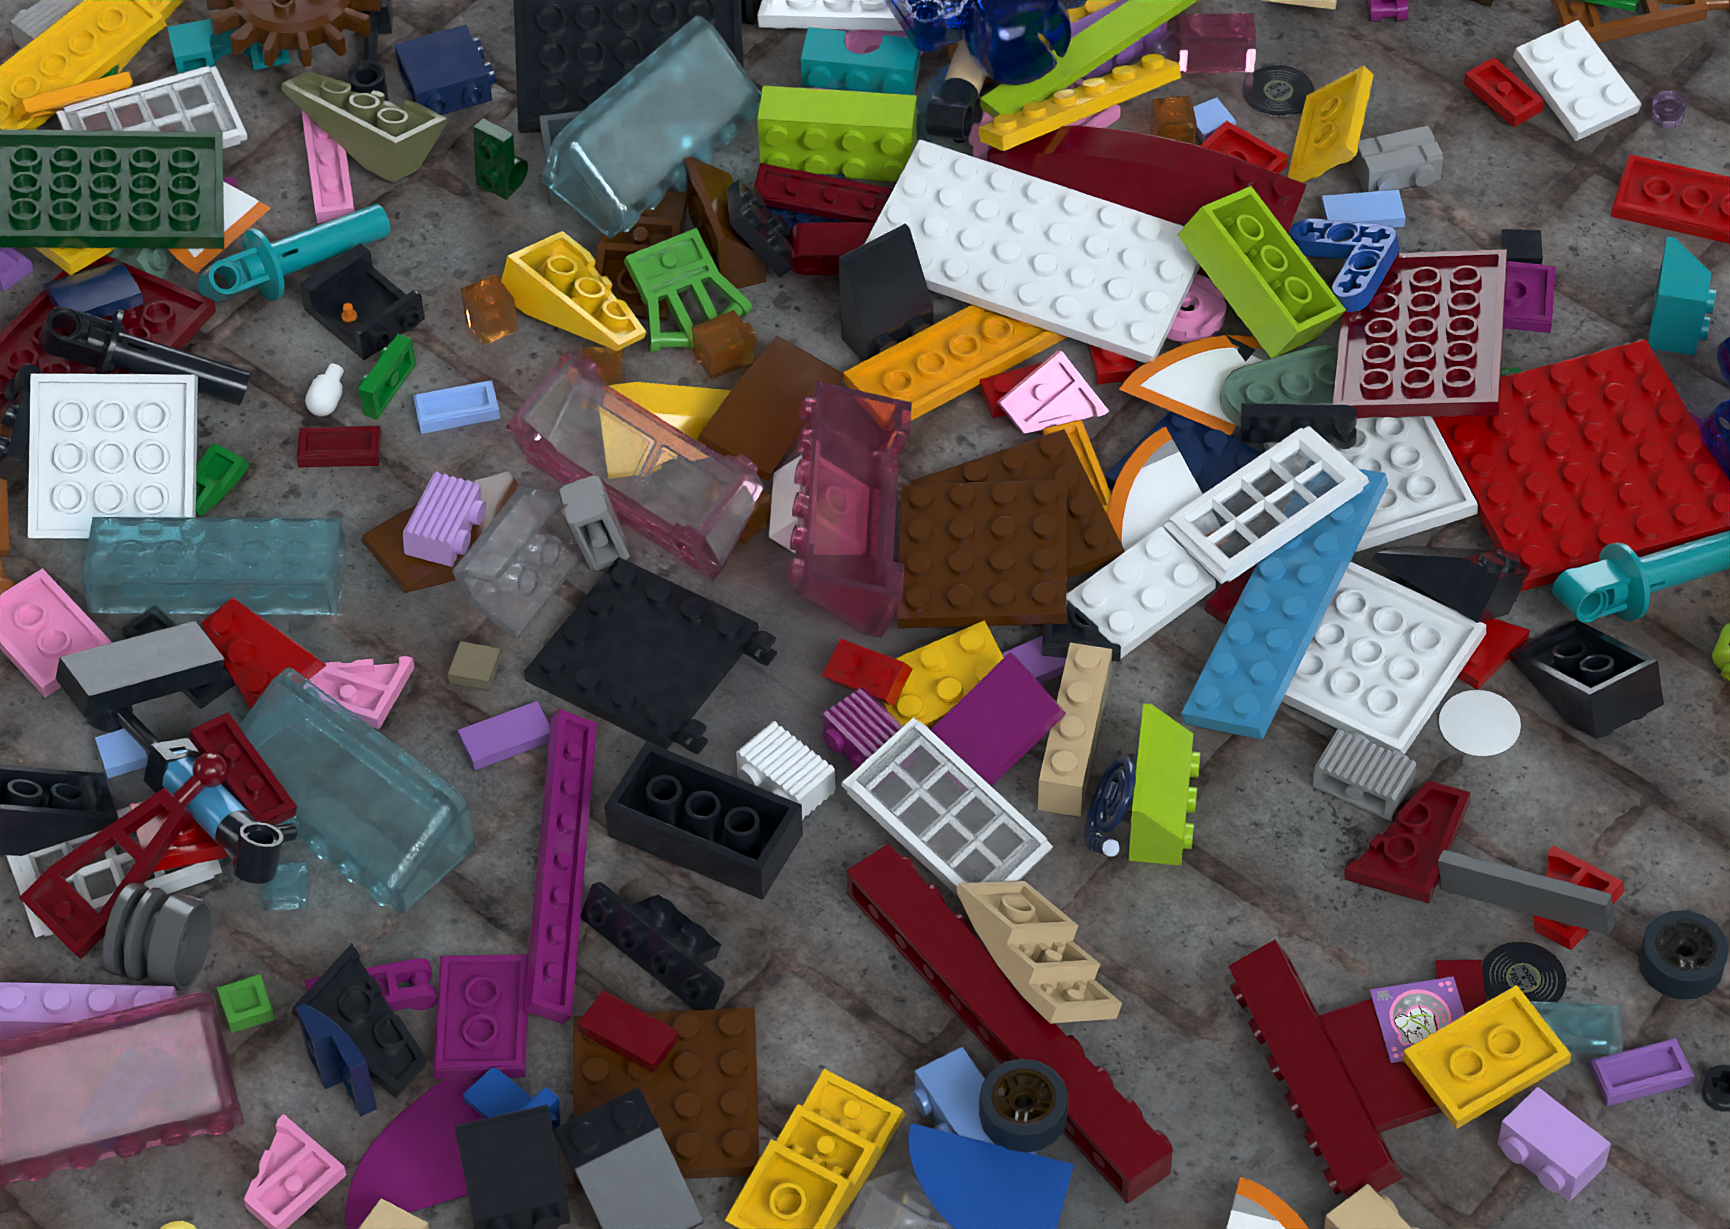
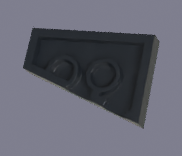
[291,943,427,1099]

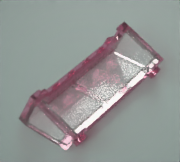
[505,352,764,581]

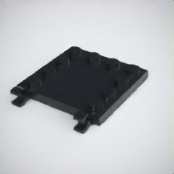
[524,557,777,754]

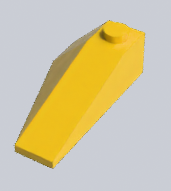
[498,231,646,351]
[597,382,731,480]

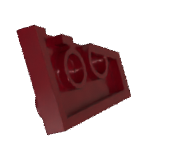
[1345,780,1471,904]

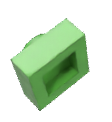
[217,974,275,1033]

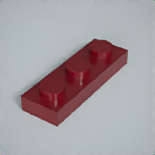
[190,712,297,826]

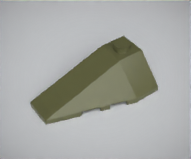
[281,71,447,183]

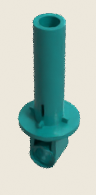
[198,204,391,303]
[1552,530,1730,623]

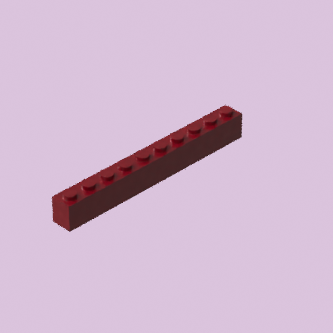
[846,843,1173,1204]

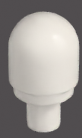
[305,364,344,416]

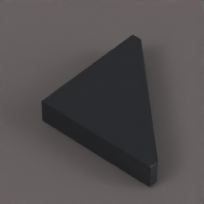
[1042,603,1121,661]

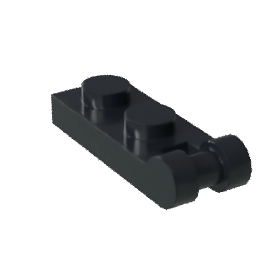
[0,364,42,480]
[1241,403,1357,450]

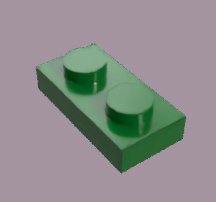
[358,334,416,420]

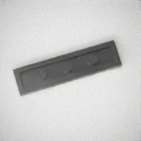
[1438,850,1615,935]

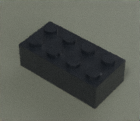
[604,742,803,900]

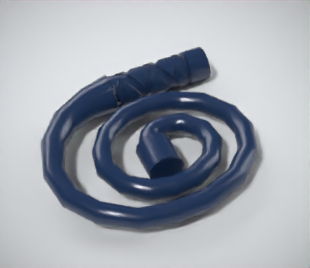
[1084,755,1136,857]

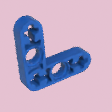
[1289,219,1400,312]

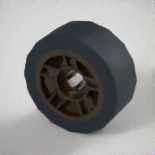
[979,1059,1068,1153]

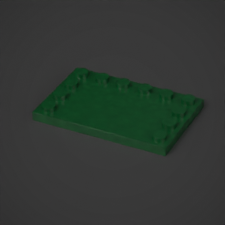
[0,129,224,249]

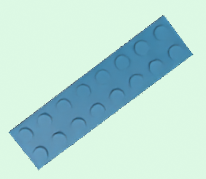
[1181,461,1389,740]

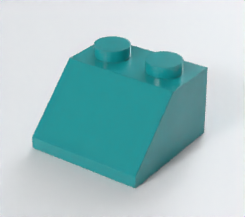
[1648,236,1717,356]

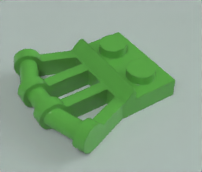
[624,228,753,352]

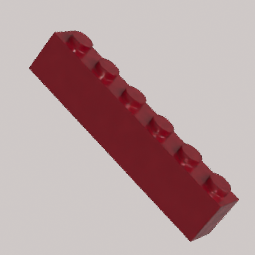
[1228,939,1403,1198]

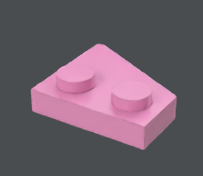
[300,656,414,729]
[244,1114,346,1229]

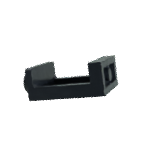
[299,243,425,360]

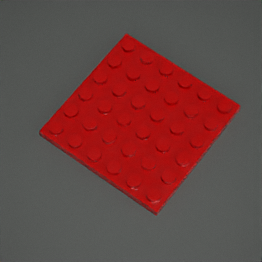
[1431,339,1730,592]

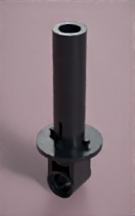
[39,306,250,406]

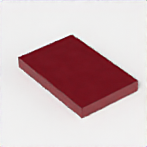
[1320,998,1442,1133]

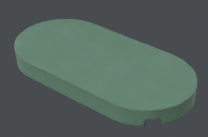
[1220,345,1338,428]

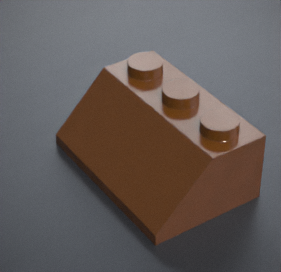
[684,156,767,289]

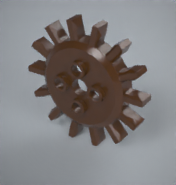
[206,0,381,67]

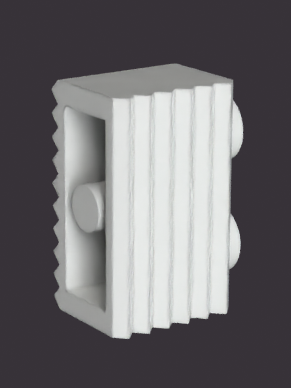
[736,721,836,821]

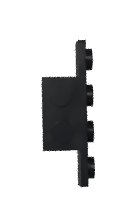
[581,882,725,1010]

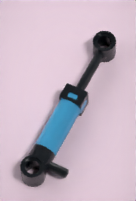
[86,705,298,884]

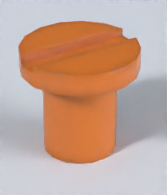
[341,303,357,323]

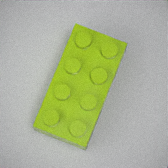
[758,86,917,182]
[1177,186,1346,359]

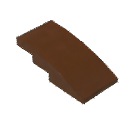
[595,187,687,321]
[697,336,844,481]
[361,471,552,593]

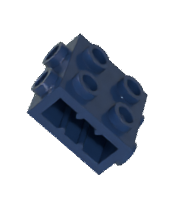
[394,24,496,115]

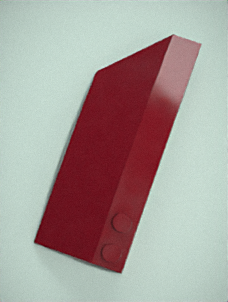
[987,125,1307,277]

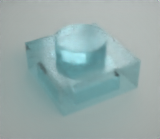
[261,862,310,910]

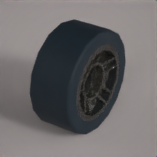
[1638,910,1729,999]

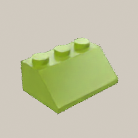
[1129,703,1201,866]

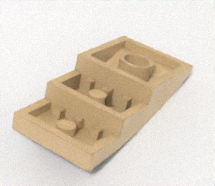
[956,881,1122,1024]

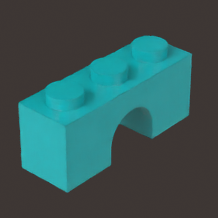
[167,19,291,74]
[801,27,921,95]

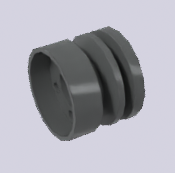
[103,882,212,992]

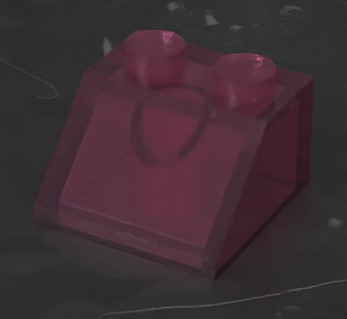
[1175,13,1257,73]

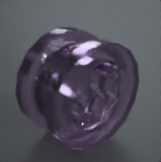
[1650,91,1687,128]

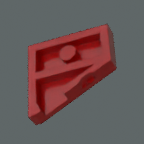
[1533,846,1624,950]

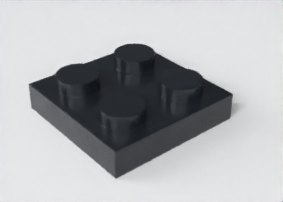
[727,179,792,278]

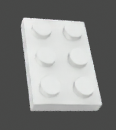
[1513,20,1641,141]
[1067,526,1216,658]

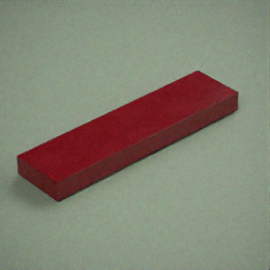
[754,163,893,223]

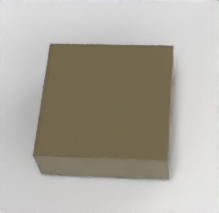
[448,641,502,690]

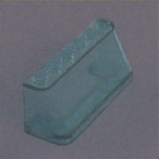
[541,15,762,239]
[239,667,476,915]

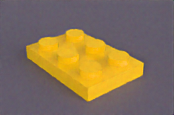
[1288,66,1374,183]
[882,620,1004,730]
[1402,985,1572,1129]

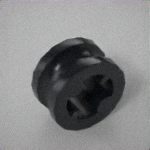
[1701,1064,1730,1112]

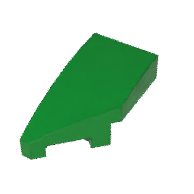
[196,442,250,516]

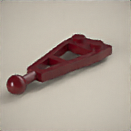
[19,752,228,959]

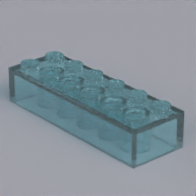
[81,517,347,615]

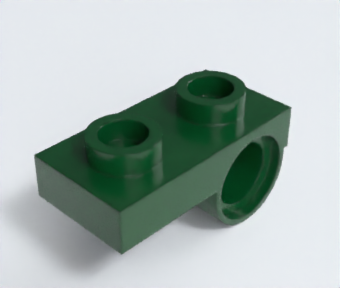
[473,119,528,200]

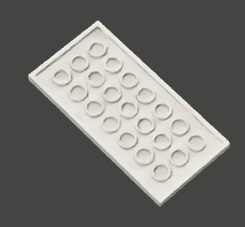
[865,139,1200,363]

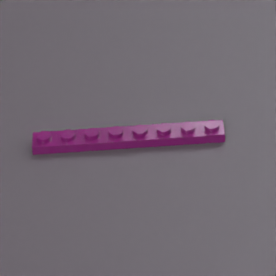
[523,709,597,1024]

